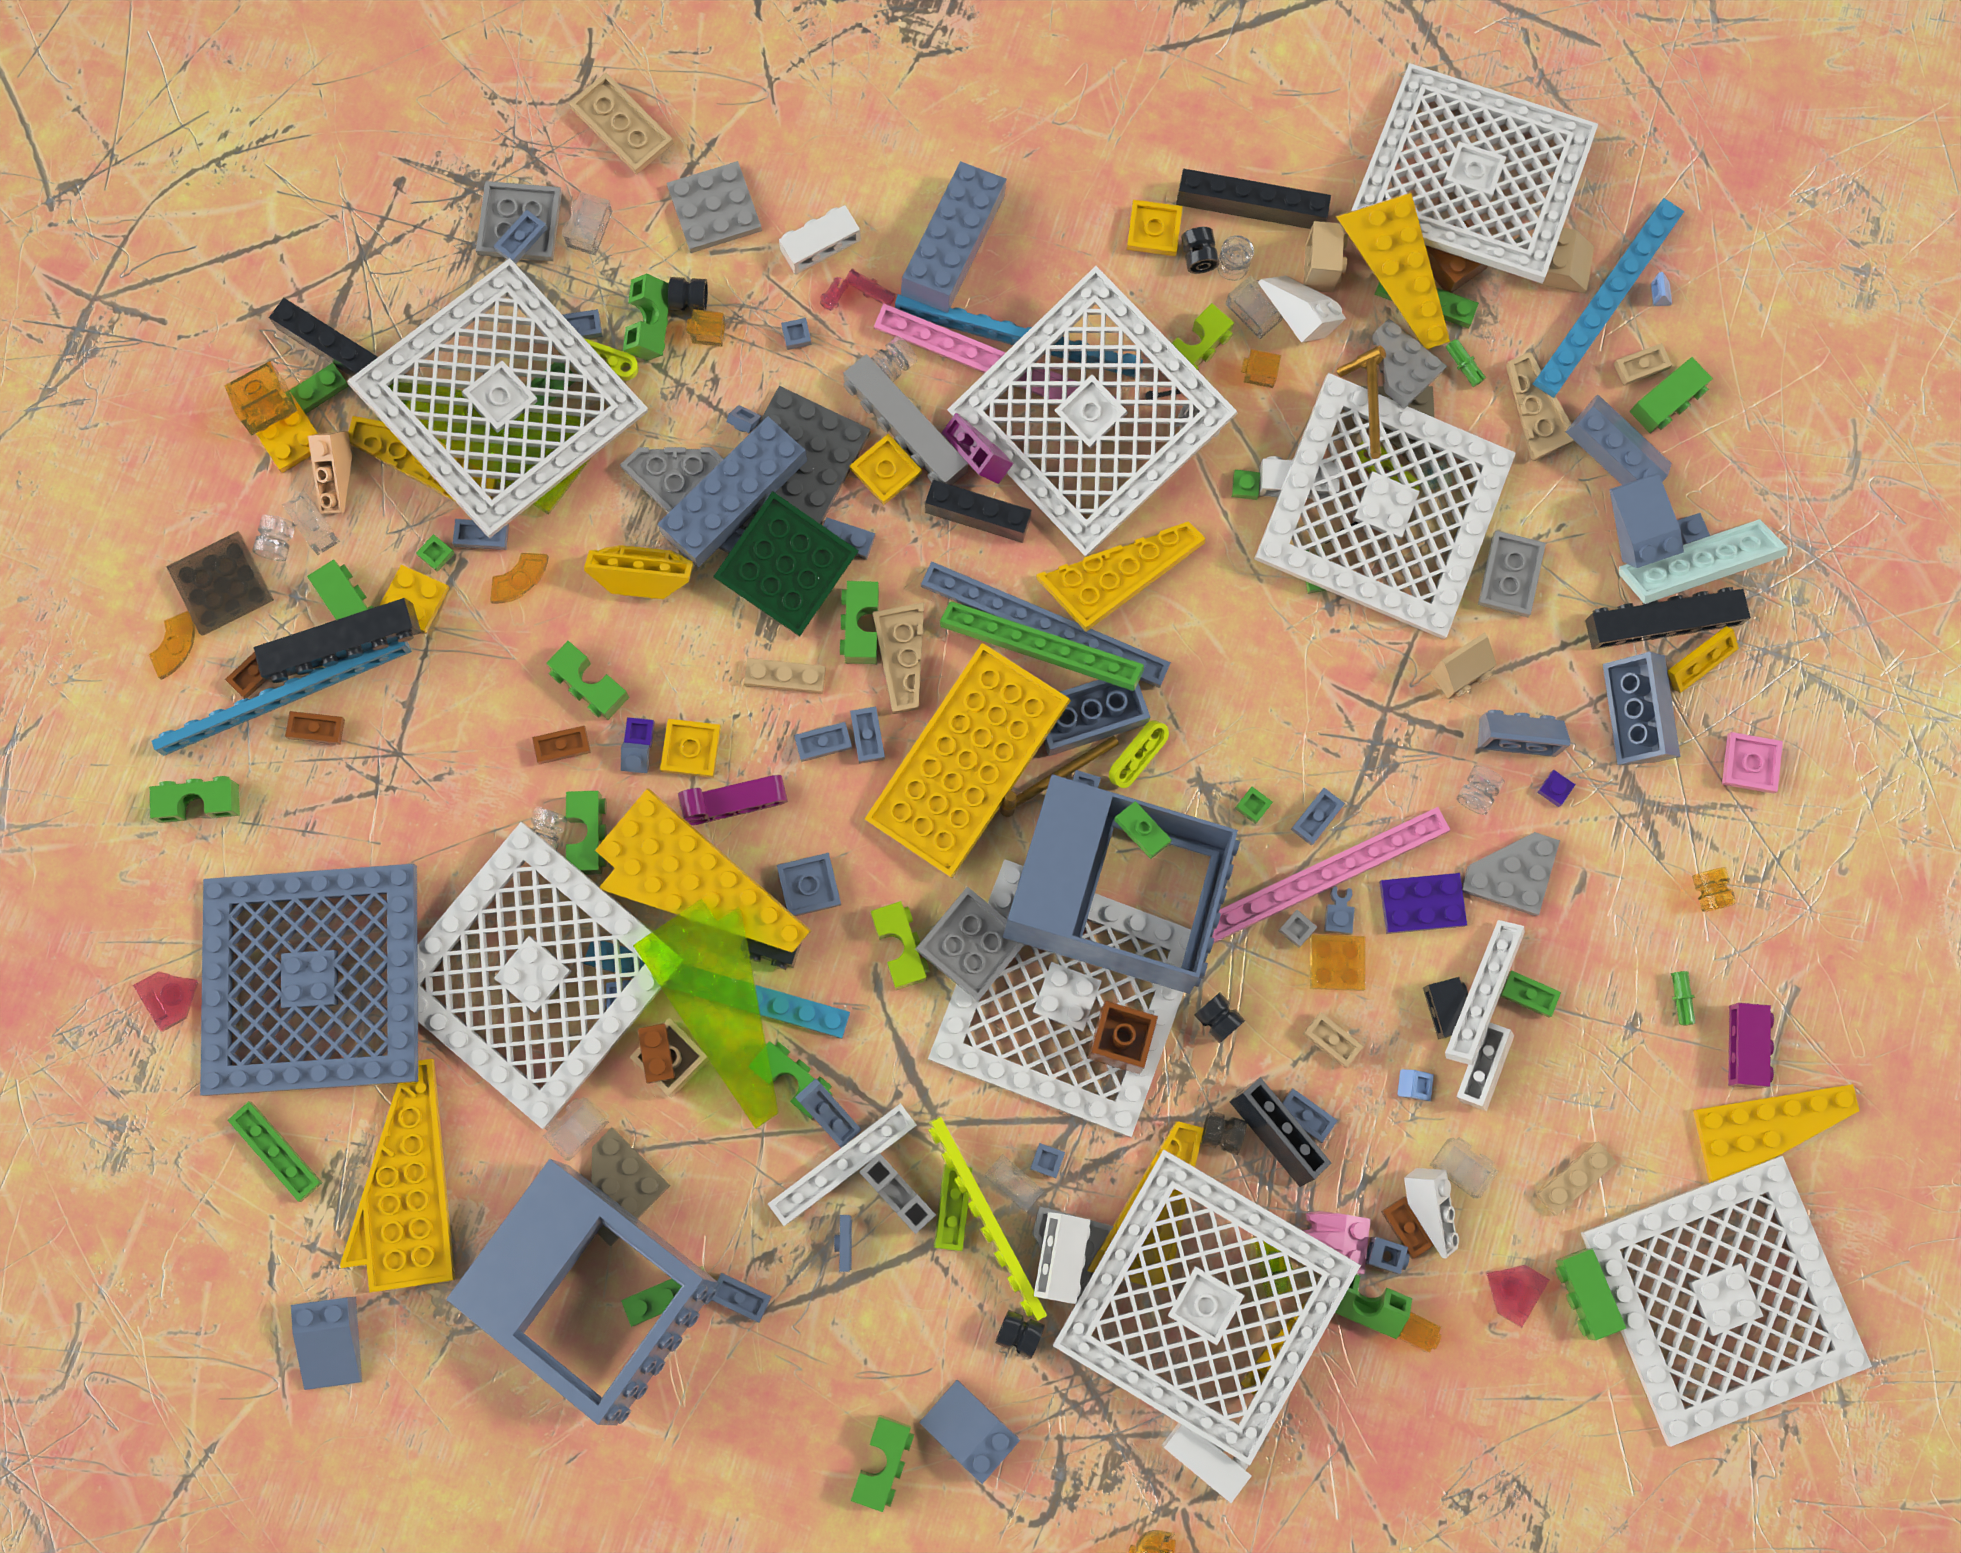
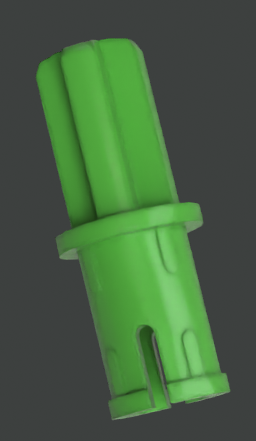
[1446,339,1486,387]
[1671,971,1695,1026]

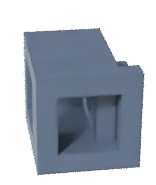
[1365,1237,1410,1274]

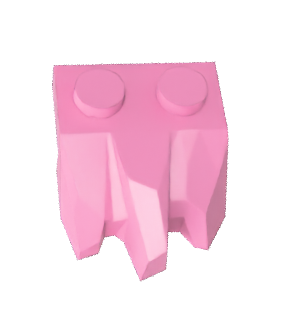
[1302,1211,1371,1274]

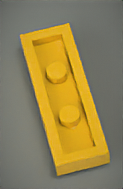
[1667,626,1739,693]

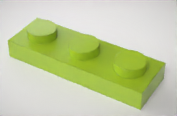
[933,1164,972,1251]

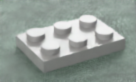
[1478,531,1546,618]

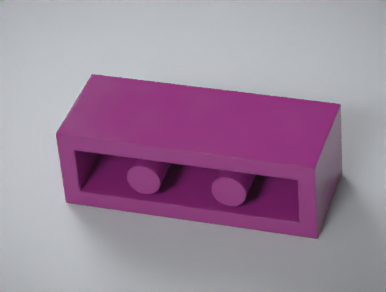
[1728,1003,1774,1088]

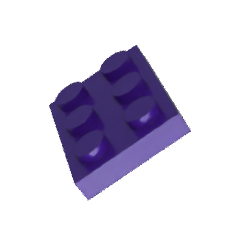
[1379,873,1467,934]

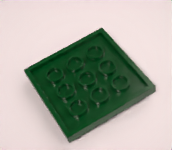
[713,491,859,637]

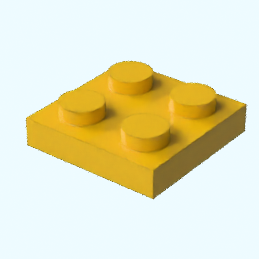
[1126,200,1183,256]
[253,402,318,473]
[850,434,922,506]
[379,565,450,633]
[660,719,721,778]

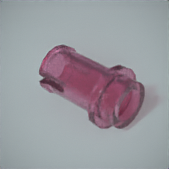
[820,277,849,311]

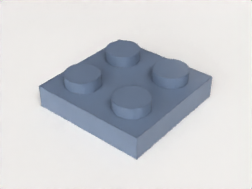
[777,853,841,917]

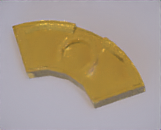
[490,553,549,604]
[149,610,195,680]

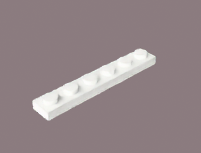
[1445,920,1525,1066]
[768,1103,917,1226]

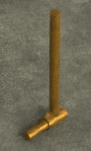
[1337,345,1386,459]
[1000,736,1119,817]

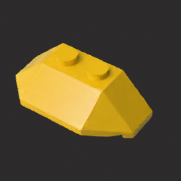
[584,545,693,599]

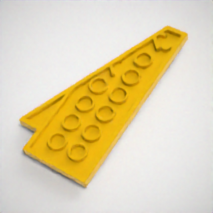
[595,789,811,952]
[340,1058,455,1293]

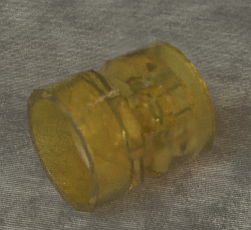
[1692,867,1737,912]

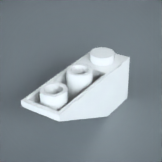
[1404,1168,1459,1258]

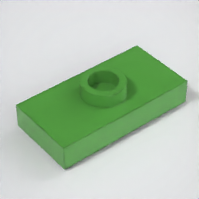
[1114,801,1172,859]

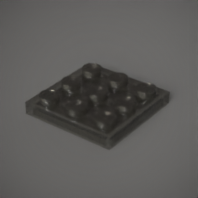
[166,531,274,636]

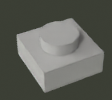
[1278,910,1317,948]

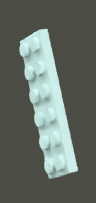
[1619,519,1788,604]

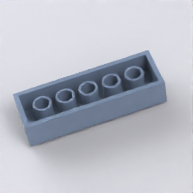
[901,161,1007,313]
[658,416,807,568]

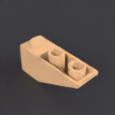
[308,431,352,514]

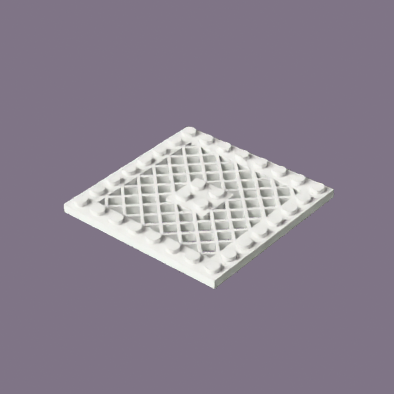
[1351,63,1598,284]
[347,258,648,538]
[947,266,1238,557]
[1254,373,1516,639]
[381,822,685,1129]
[928,859,1191,1138]
[1053,1150,1361,1466]
[1581,1156,1872,1447]

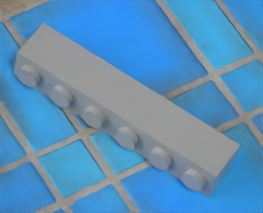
[843,354,968,485]

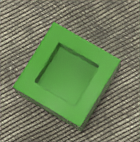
[1231,470,1260,500]
[416,534,455,572]
[1235,786,1273,824]

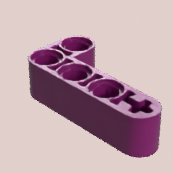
[678,775,788,826]

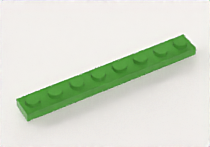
[940,601,1144,691]

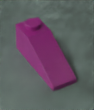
[941,413,1014,484]

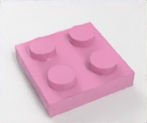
[1722,732,1783,794]

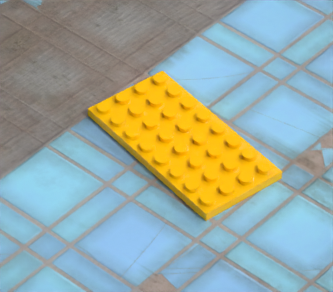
[865,643,1071,878]

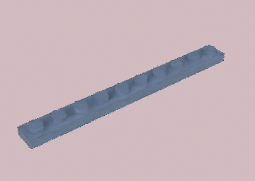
[921,561,1171,688]

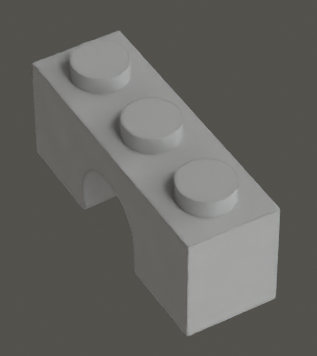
[859,1153,936,1234]

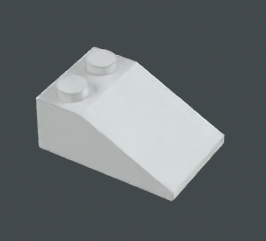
[1258,276,1346,343]

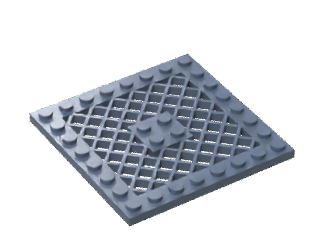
[200,864,418,1096]

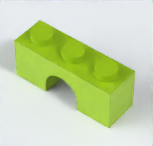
[1172,303,1234,370]
[871,901,930,991]

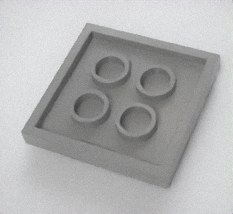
[667,161,762,253]
[476,181,562,261]
[915,887,1025,1001]

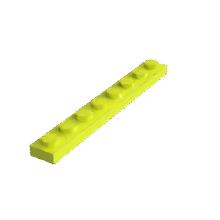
[928,1117,1047,1321]

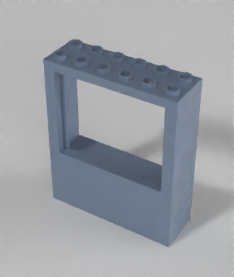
[1003,774,1240,994]
[446,1159,719,1426]

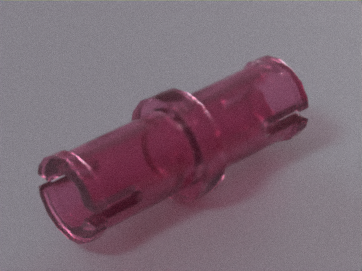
[845,268,896,306]

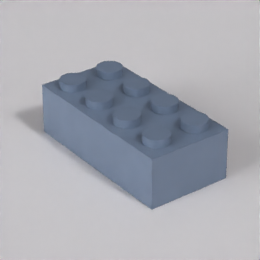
[1044,680,1151,757]

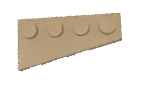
[1506,352,1575,462]
[873,603,924,714]

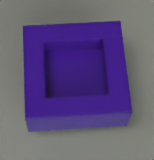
[624,717,655,748]
[1537,770,1576,807]

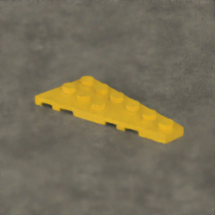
[1335,192,1450,349]
[348,416,504,502]
[1036,521,1206,632]
[1693,1084,1860,1183]
[1087,1121,1204,1291]

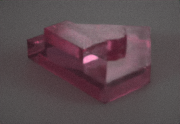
[133,971,198,1033]
[1486,1265,1550,1328]

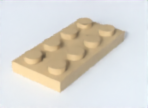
[569,73,674,175]

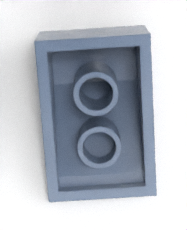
[1609,474,1684,568]
[291,1297,362,1390]
[919,1380,1020,1484]

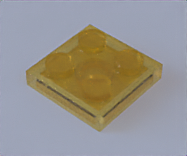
[1310,934,1365,991]

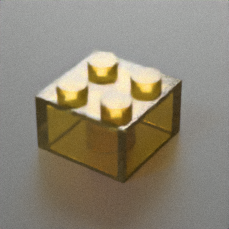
[224,361,298,436]

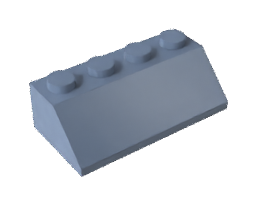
[1565,395,1672,485]
[1603,652,1681,765]

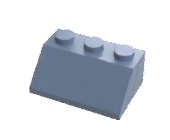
[1478,710,1570,757]

